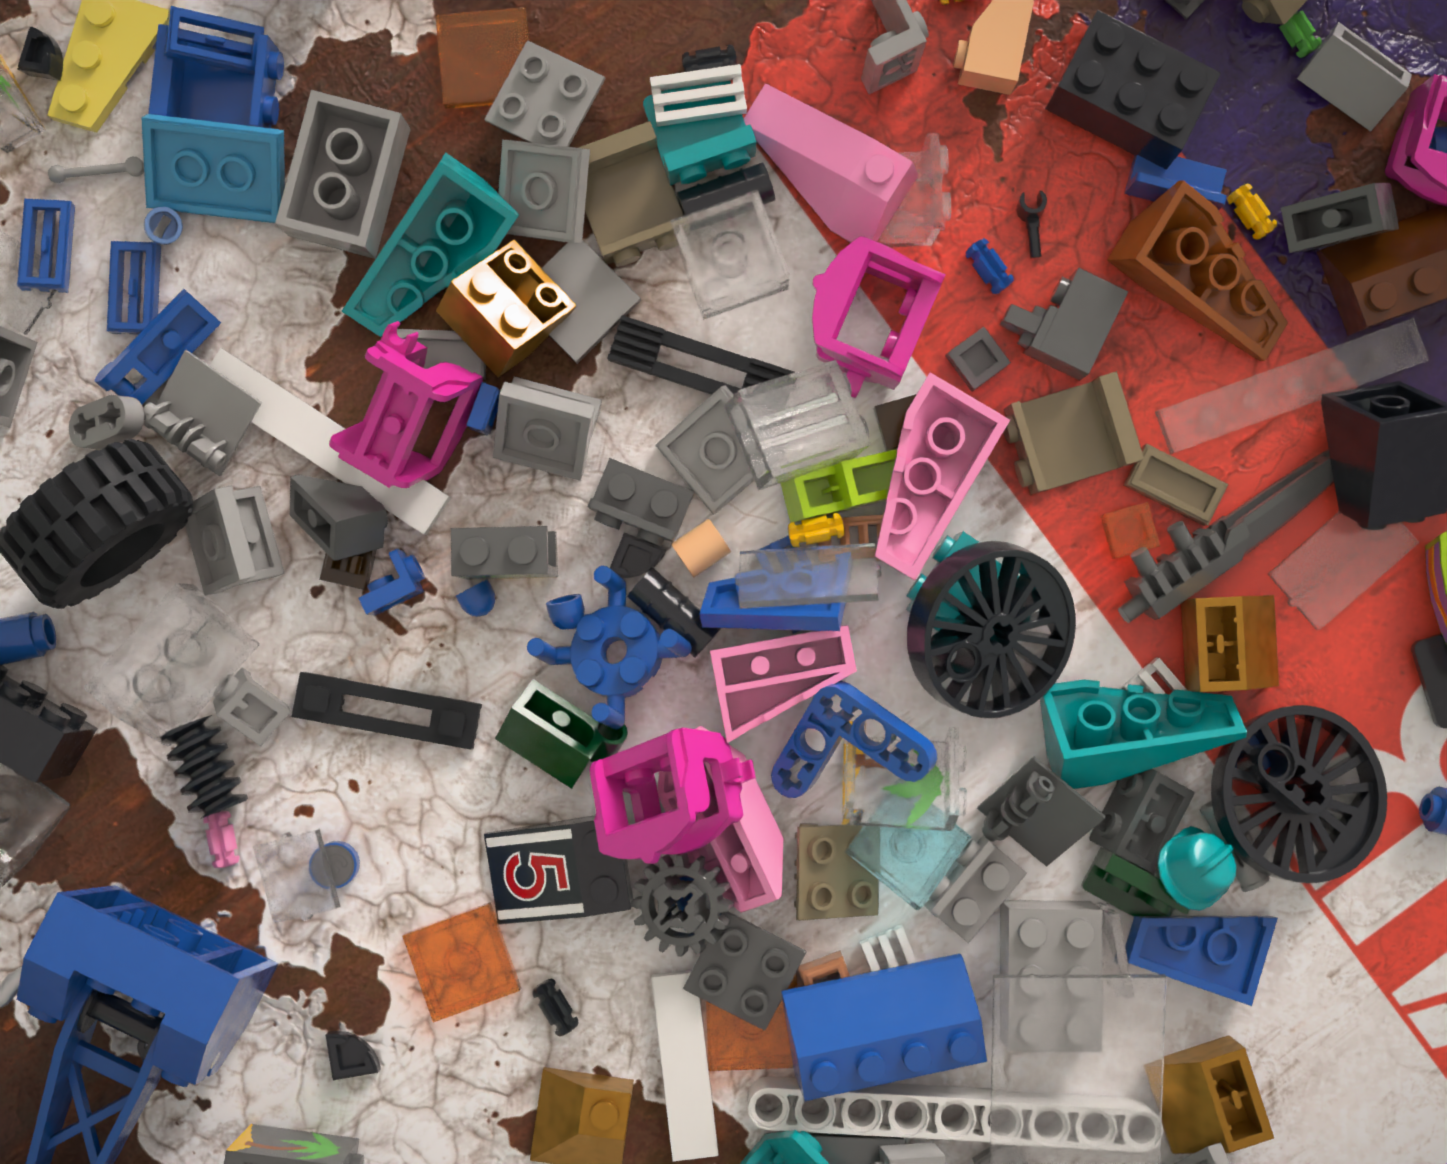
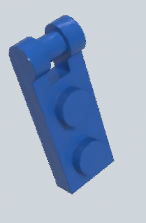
[95,289,221,405]

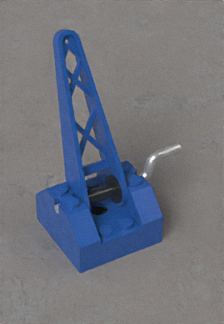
[0,885,279,1164]

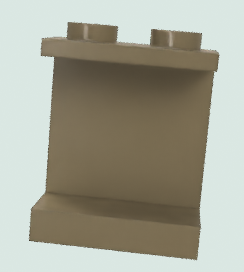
[579,121,690,267]
[1003,371,1144,495]

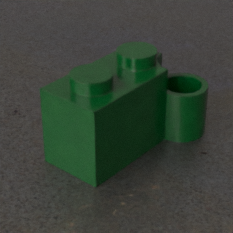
[495,679,628,789]

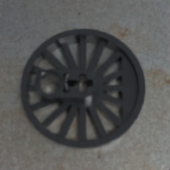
[907,541,1076,718]
[1211,705,1387,883]

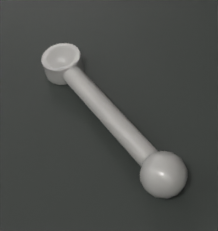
[48,156,144,183]

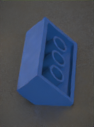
[781,953,987,1101]

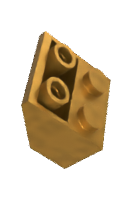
[436,240,576,377]
[1181,595,1279,692]
[1142,1035,1274,1154]

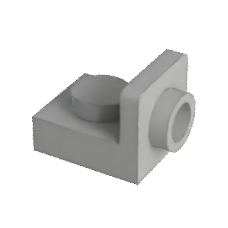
[213,667,291,746]

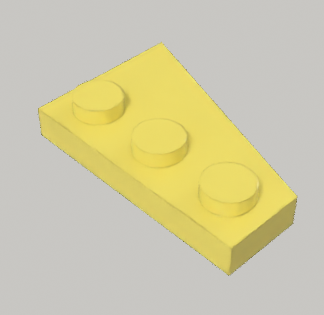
[47,0,169,133]

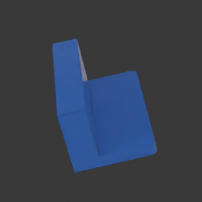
[1124,155,1227,210]

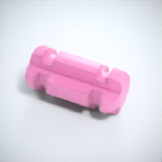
[203,811,240,868]

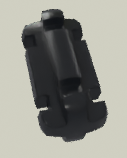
[682,44,737,72]
[532,978,579,1037]

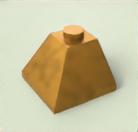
[530,1067,634,1164]

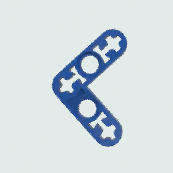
[771,681,937,798]

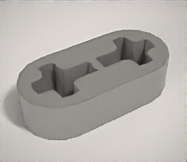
[69,395,144,449]

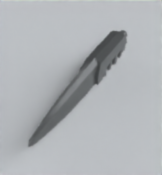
[1118,449,1334,623]

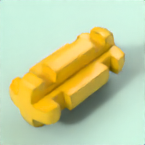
[1227,183,1277,240]
[788,513,845,547]

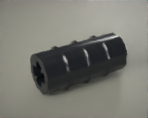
[677,162,775,231]
[627,568,721,658]

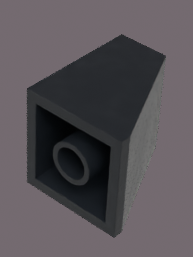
[1321,381,1447,530]

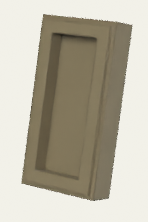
[1123,444,1228,526]

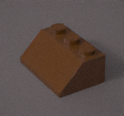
[1316,206,1447,336]

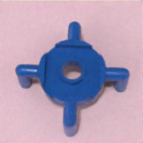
[527,565,692,729]

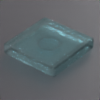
[845,779,971,910]

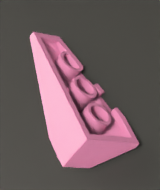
[744,83,918,243]
[874,372,1010,580]

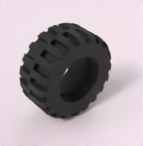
[0,439,193,609]

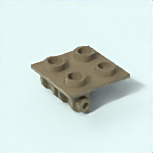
[794,823,879,921]

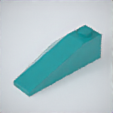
[342,152,519,337]
[1040,679,1247,789]

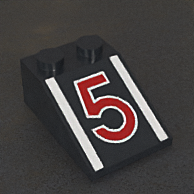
[484,815,633,924]

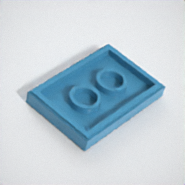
[141,114,285,223]

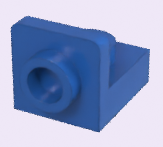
[358,549,425,616]

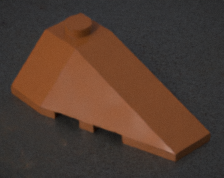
[1107,180,1288,361]

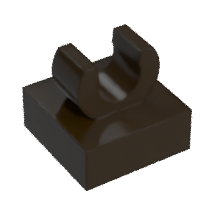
[319,549,377,590]

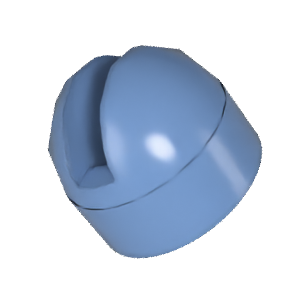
[144,207,183,245]

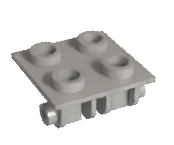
[484,40,606,147]
[143,350,262,476]

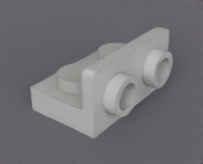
[925,836,1027,944]

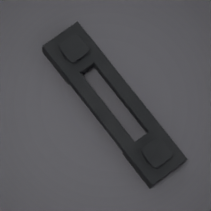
[607,315,795,417]
[291,672,482,750]

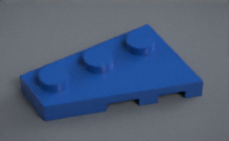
[699,555,853,631]
[1121,916,1278,1006]

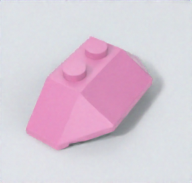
[657,726,784,913]

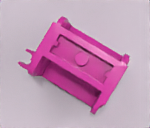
[1385,74,1447,206]
[812,236,946,398]
[329,321,483,488]
[590,727,756,864]

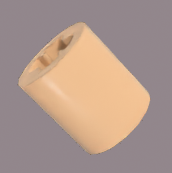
[671,518,731,578]

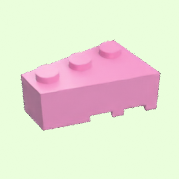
[710,625,857,743]

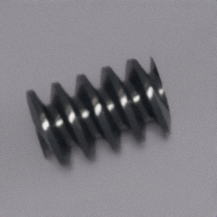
[160,715,248,819]

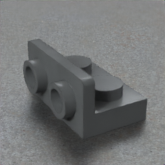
[587,458,694,547]
[1089,769,1195,874]

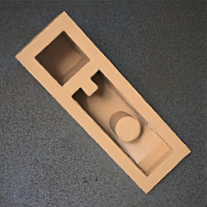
[953,0,1034,95]

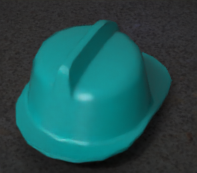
[1157,826,1237,911]

